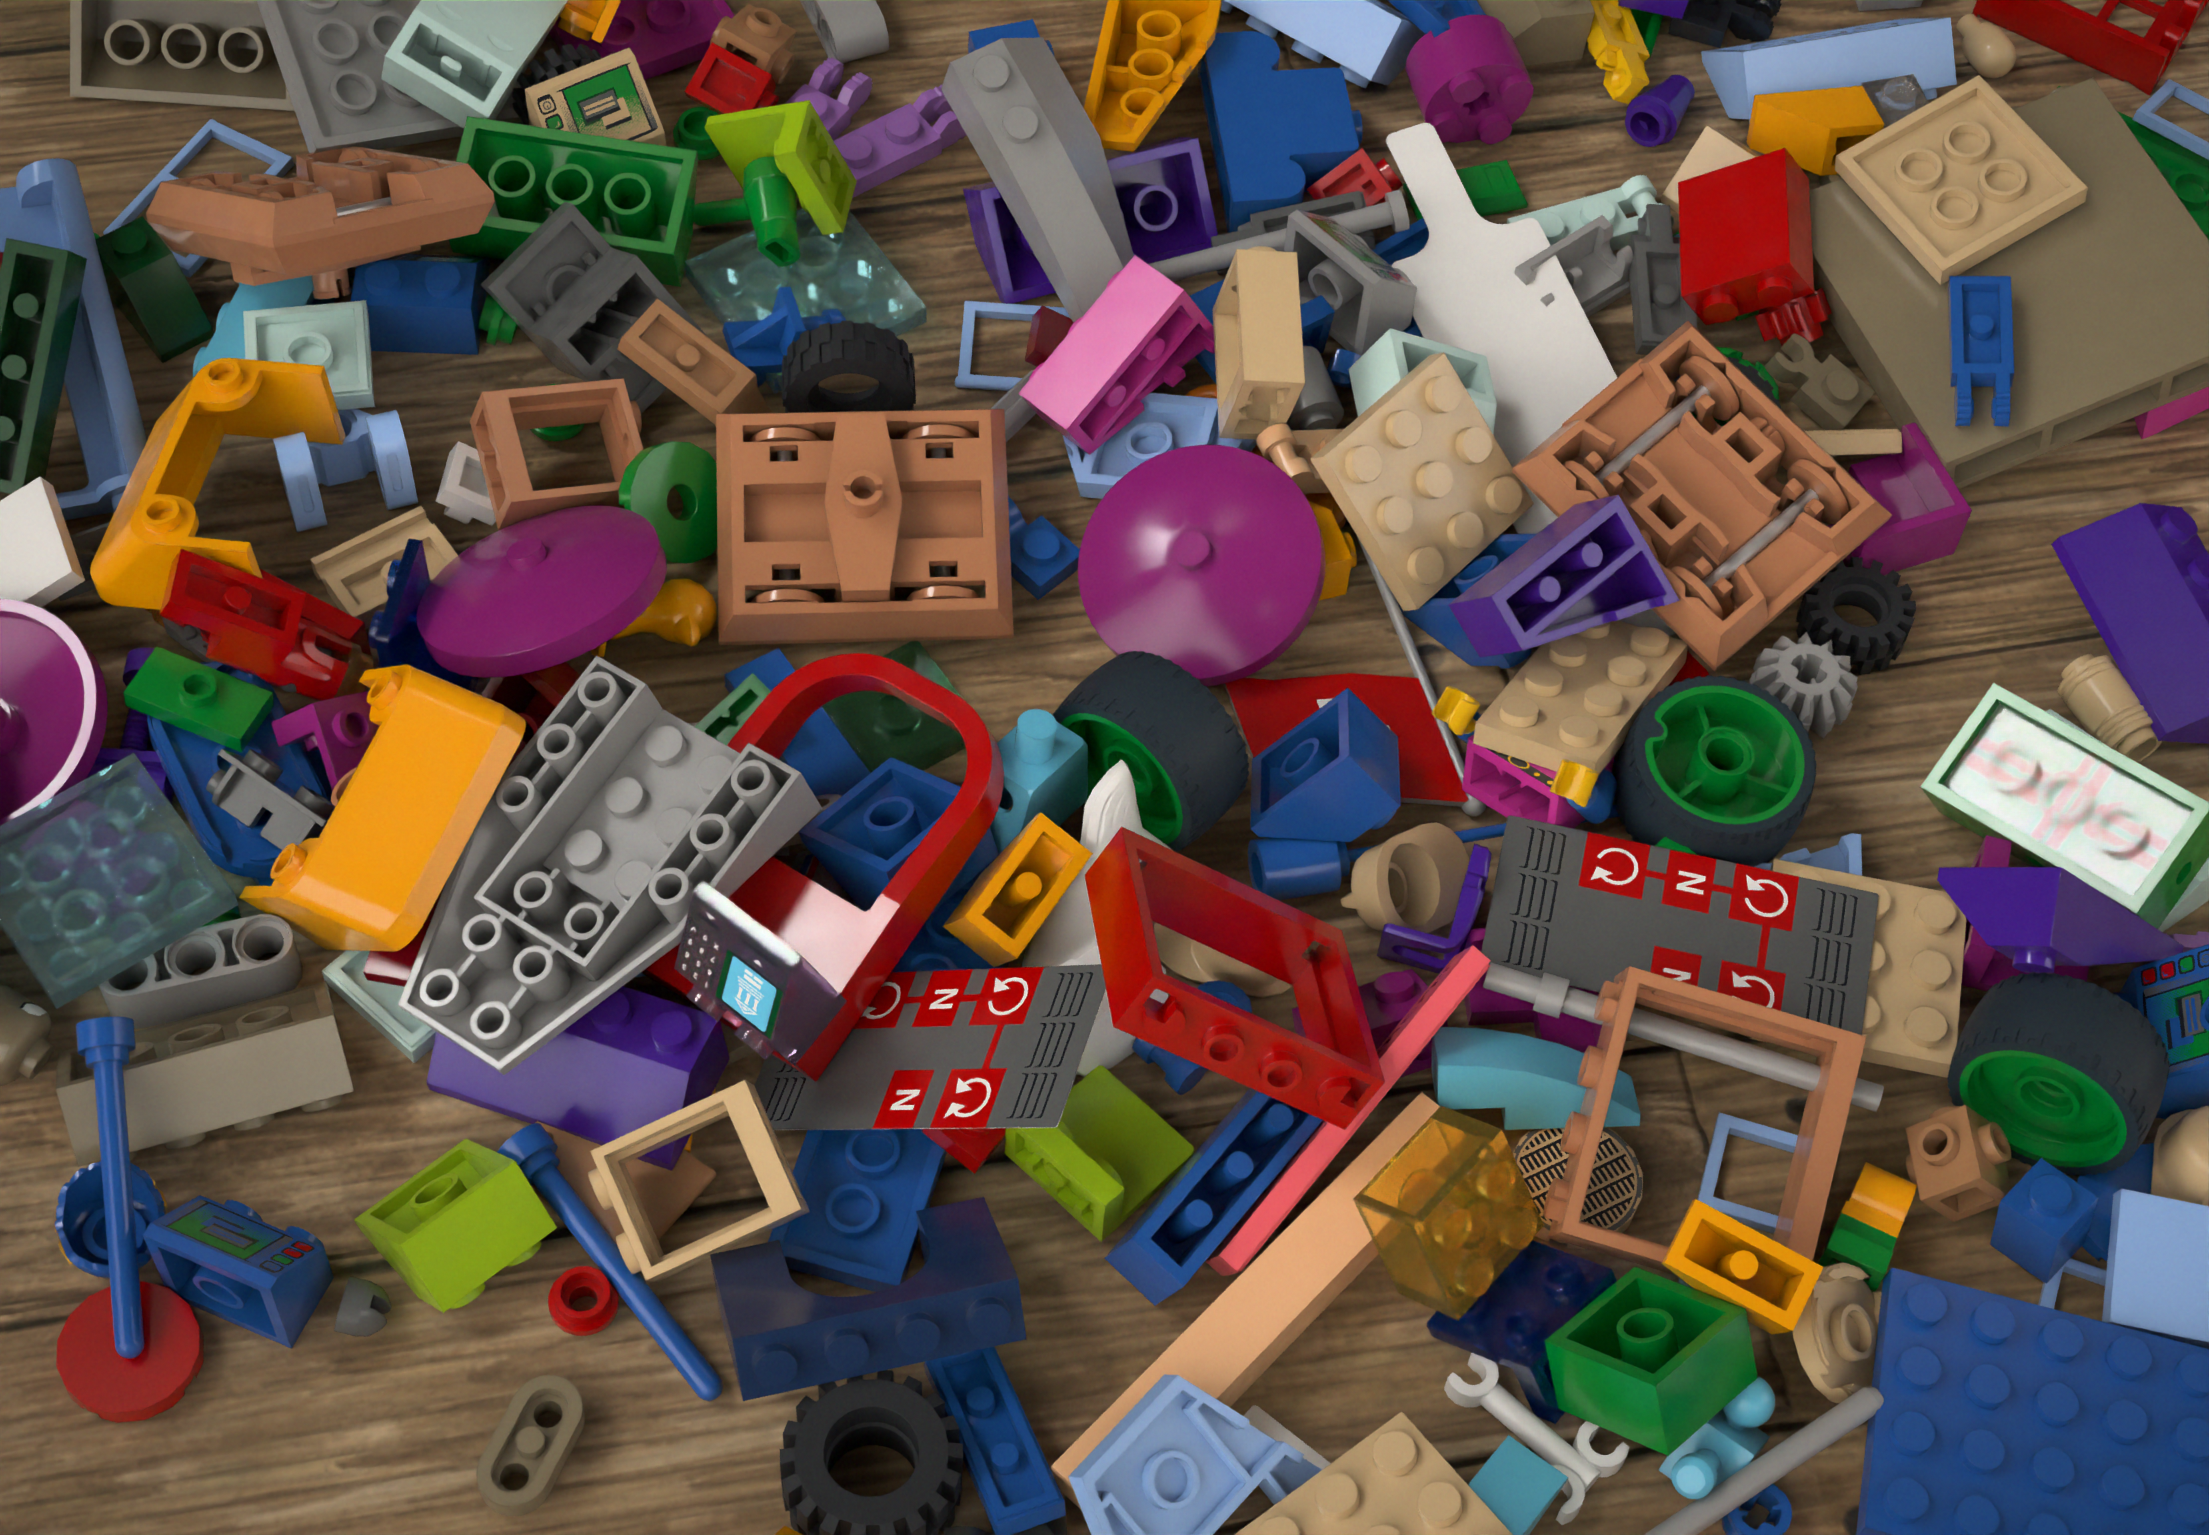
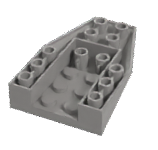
[398,655,822,1075]

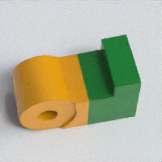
[1817,1162,1917,1292]

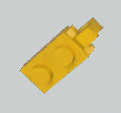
[1587,0,1650,104]

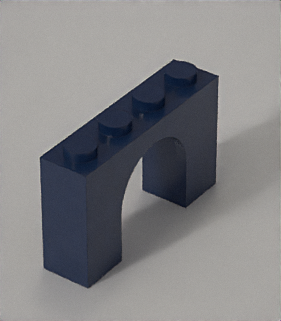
[710,1197,1026,1401]

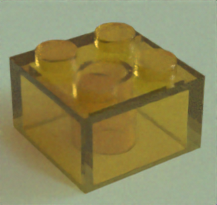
[1353,1106,1544,1320]

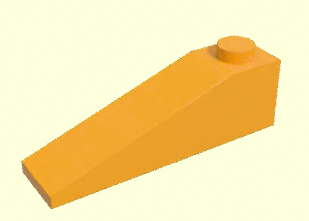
[1084,0,1222,152]

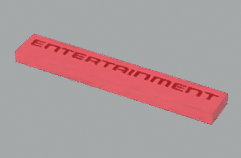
[1205,945,1491,1277]

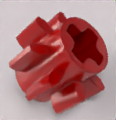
[1755,287,1832,347]

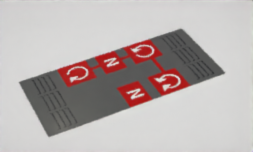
[1481,815,1879,1035]
[755,964,1106,1130]

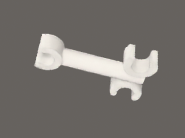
[1444,1348,1630,1525]

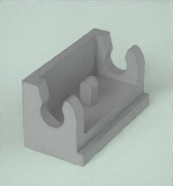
[1514,215,1633,318]

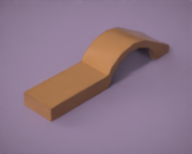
[617,298,774,427]

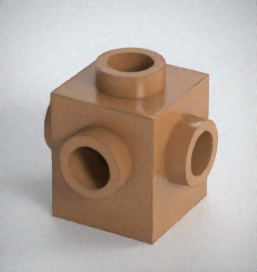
[710,3,797,84]
[1905,1105,2012,1222]

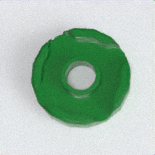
[619,441,718,564]

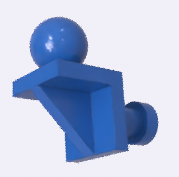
[722,287,846,387]

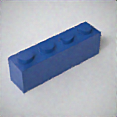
[1104,1088,1323,1306]

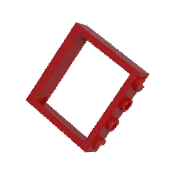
[1085,826,1385,1130]

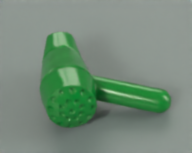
[693,157,801,267]

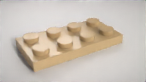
[1473,620,1688,774]

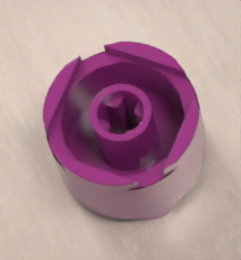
[1405,15,1534,144]

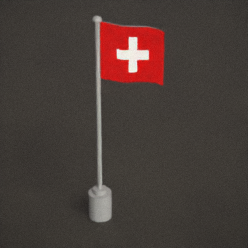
[1223,346,1486,816]

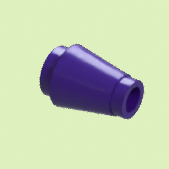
[1625,75,1695,147]

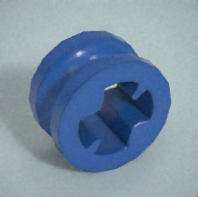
[1722,1484,1792,1535]

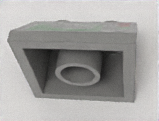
[1284,209,1417,356]

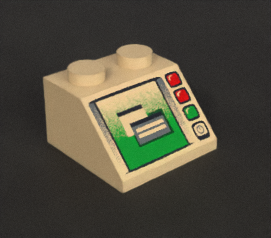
[525,48,666,146]

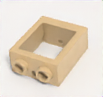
[1212,246,1305,440]
[588,1080,810,1282]

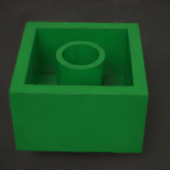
[1545,1267,1758,1456]

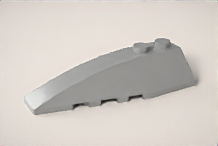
[941,37,1134,323]

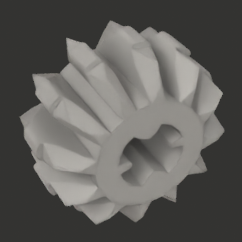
[1749,632,1858,738]

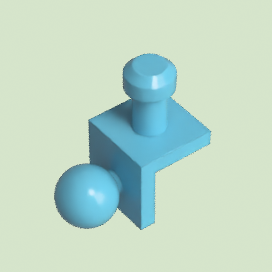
[1659,1376,1775,1499]

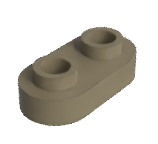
[476,1375,585,1517]

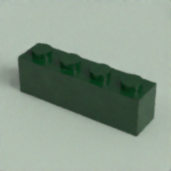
[0,238,87,494]

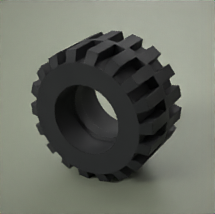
[780,1370,963,1535]

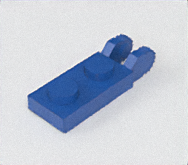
[1948,276,2014,426]

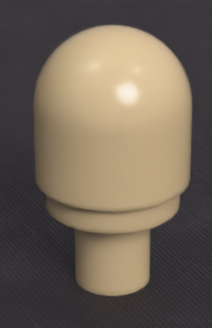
[1956,14,2016,78]

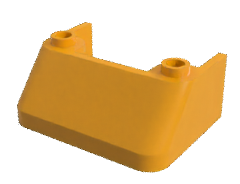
[90,358,346,610]
[239,665,526,952]

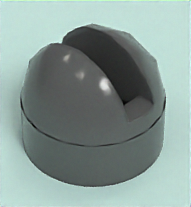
[334,1276,392,1337]

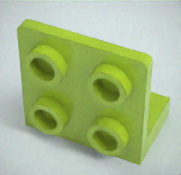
[705,100,857,235]
[1005,1065,1194,1242]

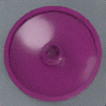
[1078,445,1326,686]
[417,505,667,678]
[0,599,108,844]

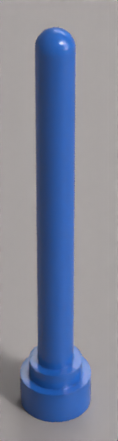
[76,1016,144,1359]
[497,1123,723,1401]

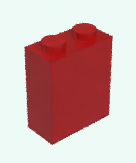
[1678,148,1814,326]

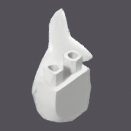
[1022,760,1172,1077]

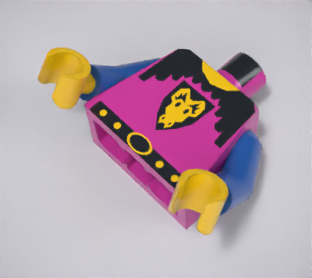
[1432,686,1617,829]

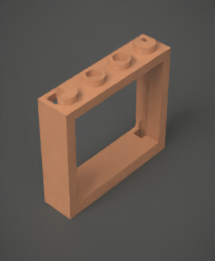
[1543,966,1867,1275]

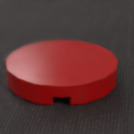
[56,1281,204,1423]

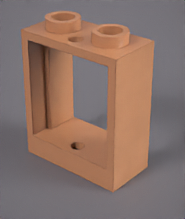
[470,378,644,530]

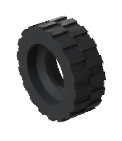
[782,320,916,413]

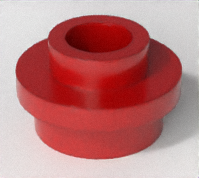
[548,1266,619,1336]

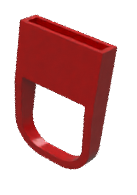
[641,653,1004,1082]

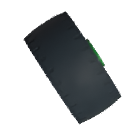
[1053,651,1249,852]
[1614,675,1817,867]
[1947,972,2170,1176]

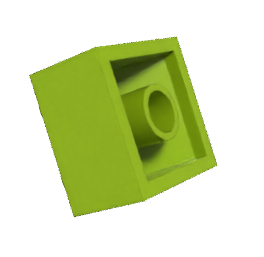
[354,1138,557,1313]

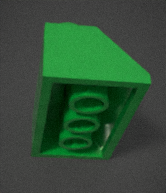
[448,116,698,287]

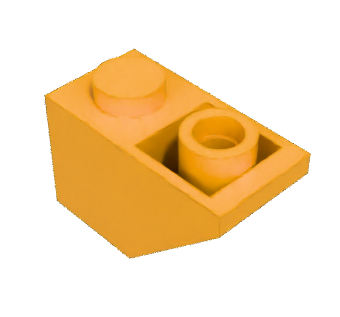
[1747,86,1884,176]

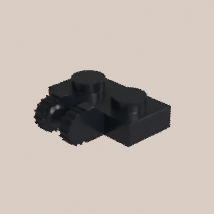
[1668,0,1782,48]

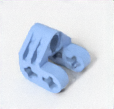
[273,409,418,532]

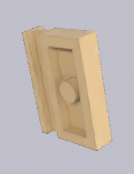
[310,505,458,629]

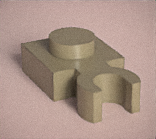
[1764,333,1875,430]

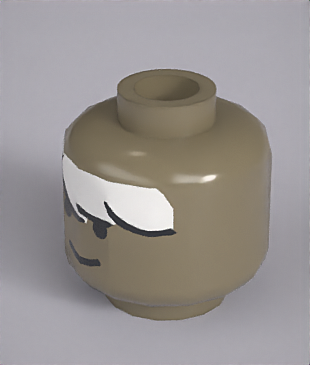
[0,984,55,1086]

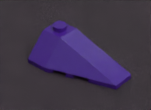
[1937,867,2184,974]

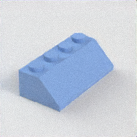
[1221,0,1425,88]
[1701,17,1957,124]

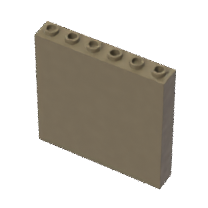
[1810,77,2209,489]

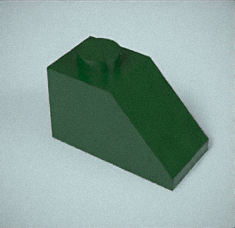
[95,216,214,363]

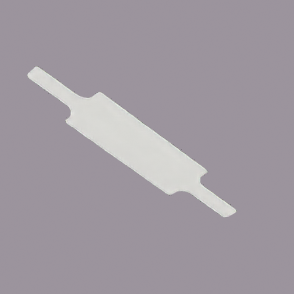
[1386,123,1675,636]

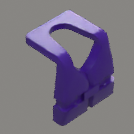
[1377,843,1492,973]

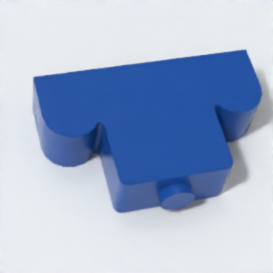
[1198,31,1363,233]

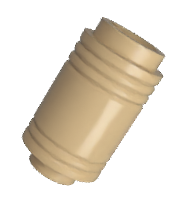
[2057,654,2162,763]

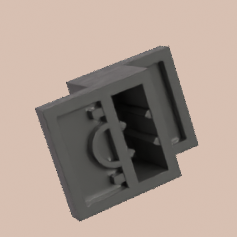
[481,202,708,414]

